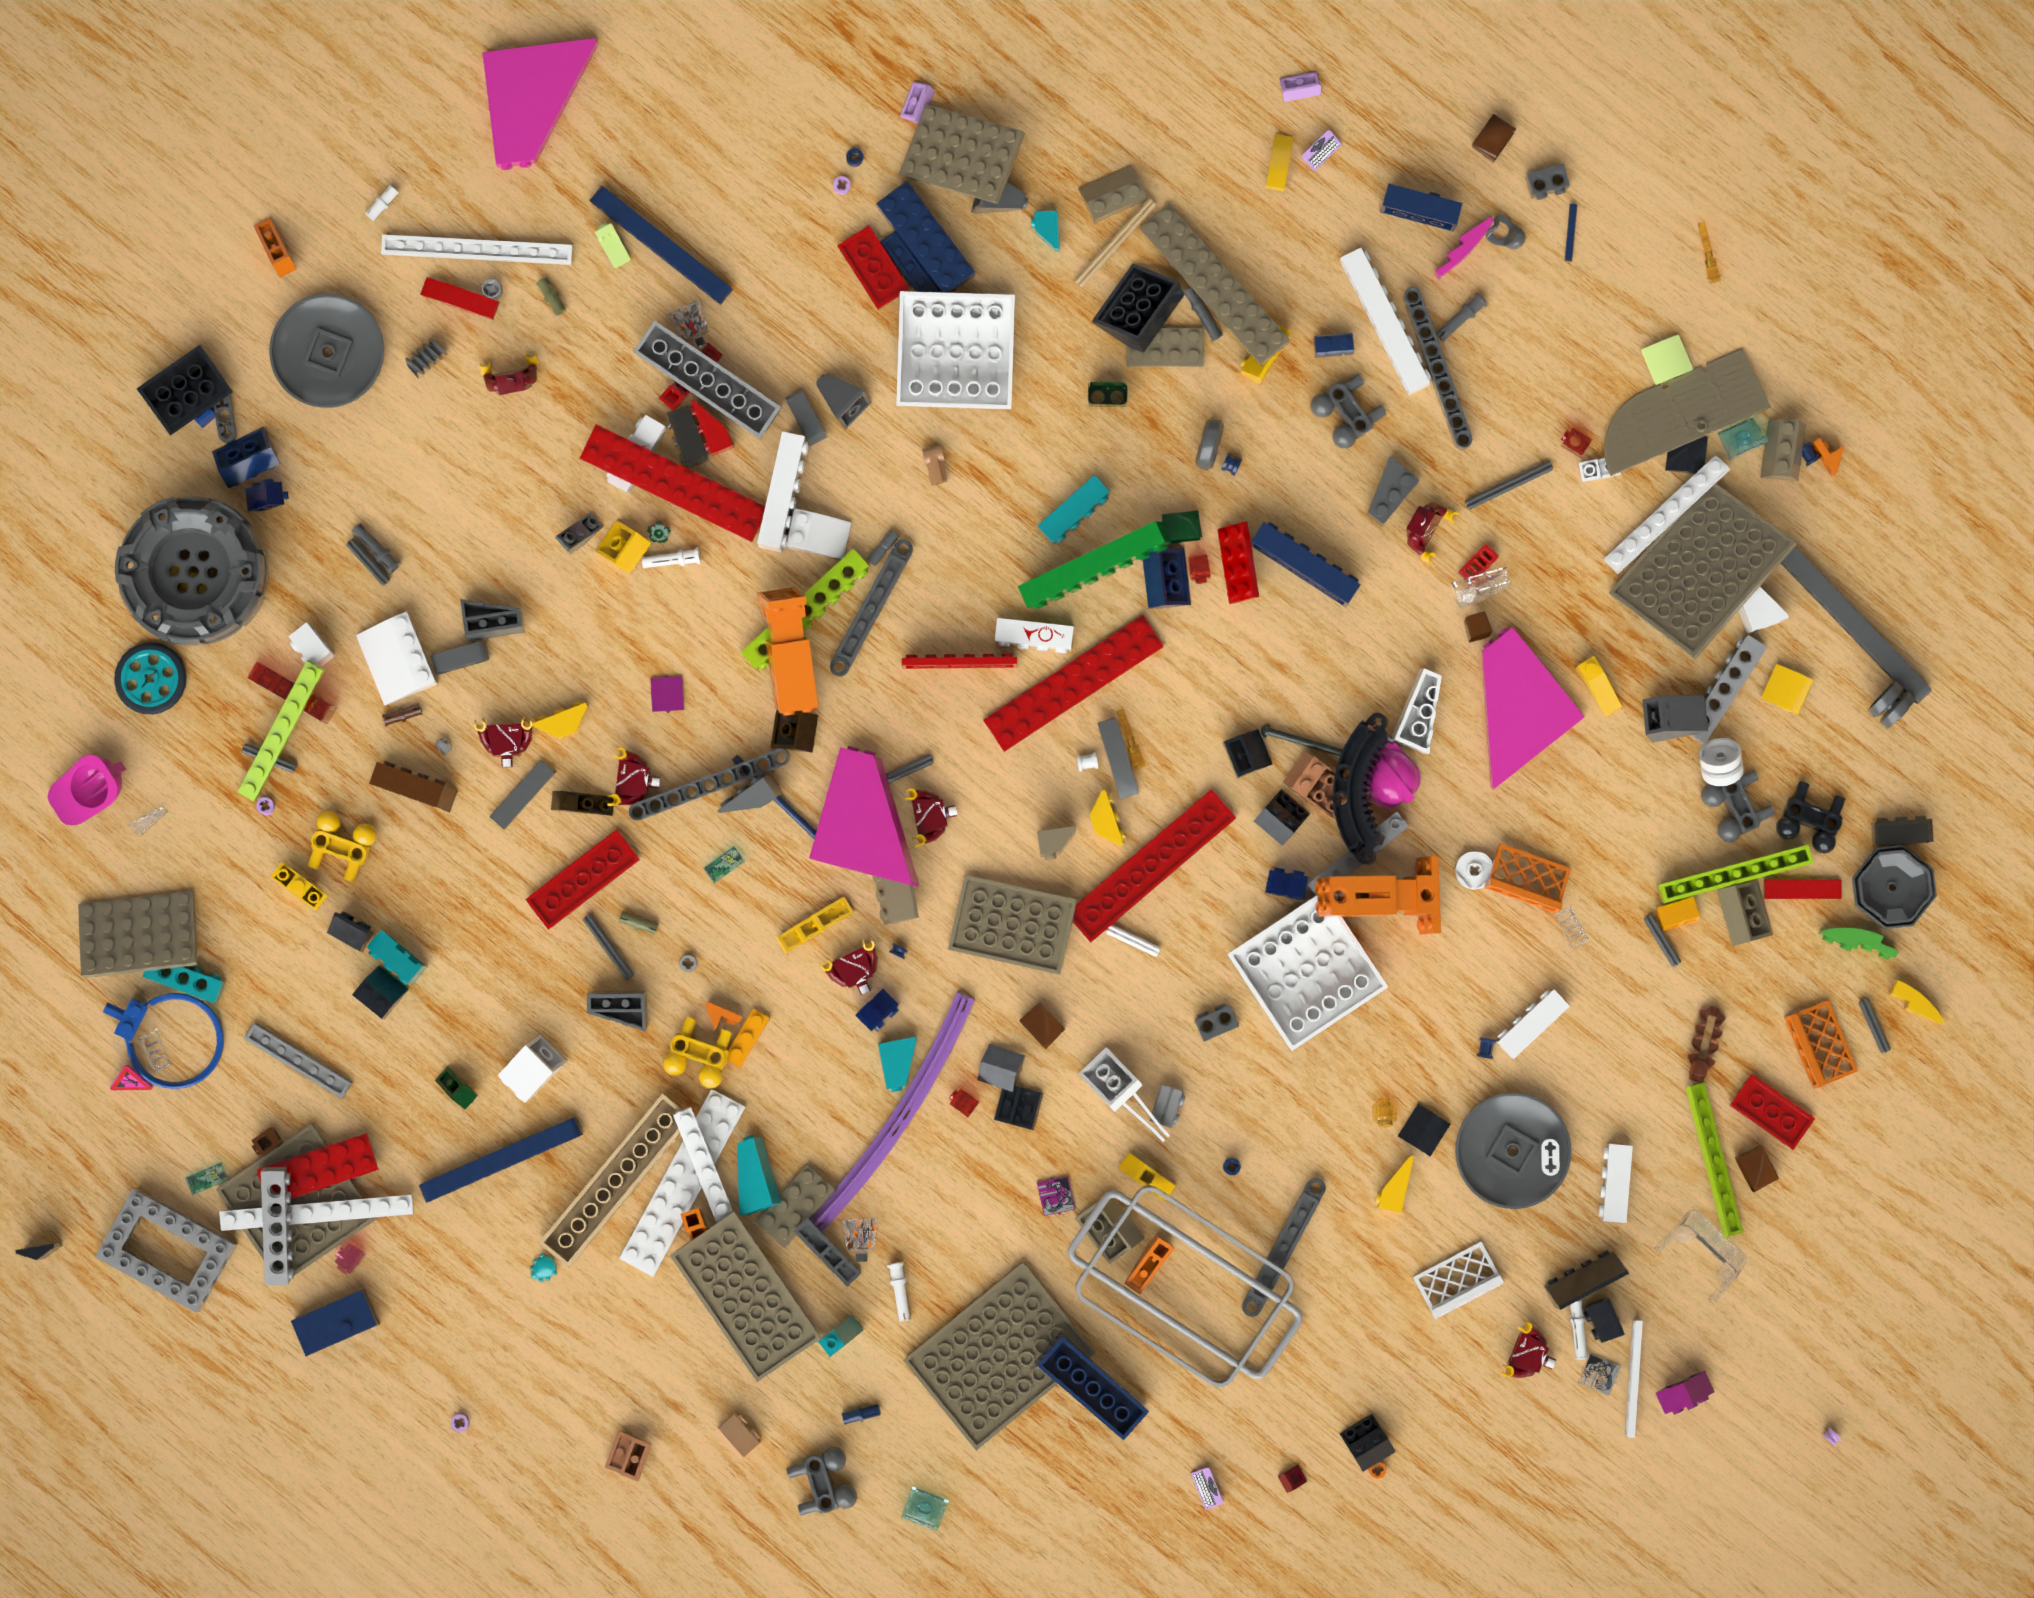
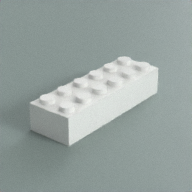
[757,431,809,552]

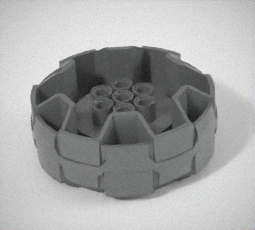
[115,496,269,646]

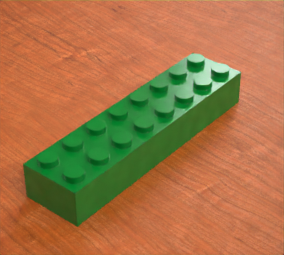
[1018,521,1171,609]

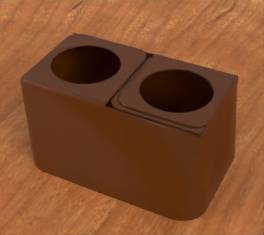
[1464,611,1492,643]

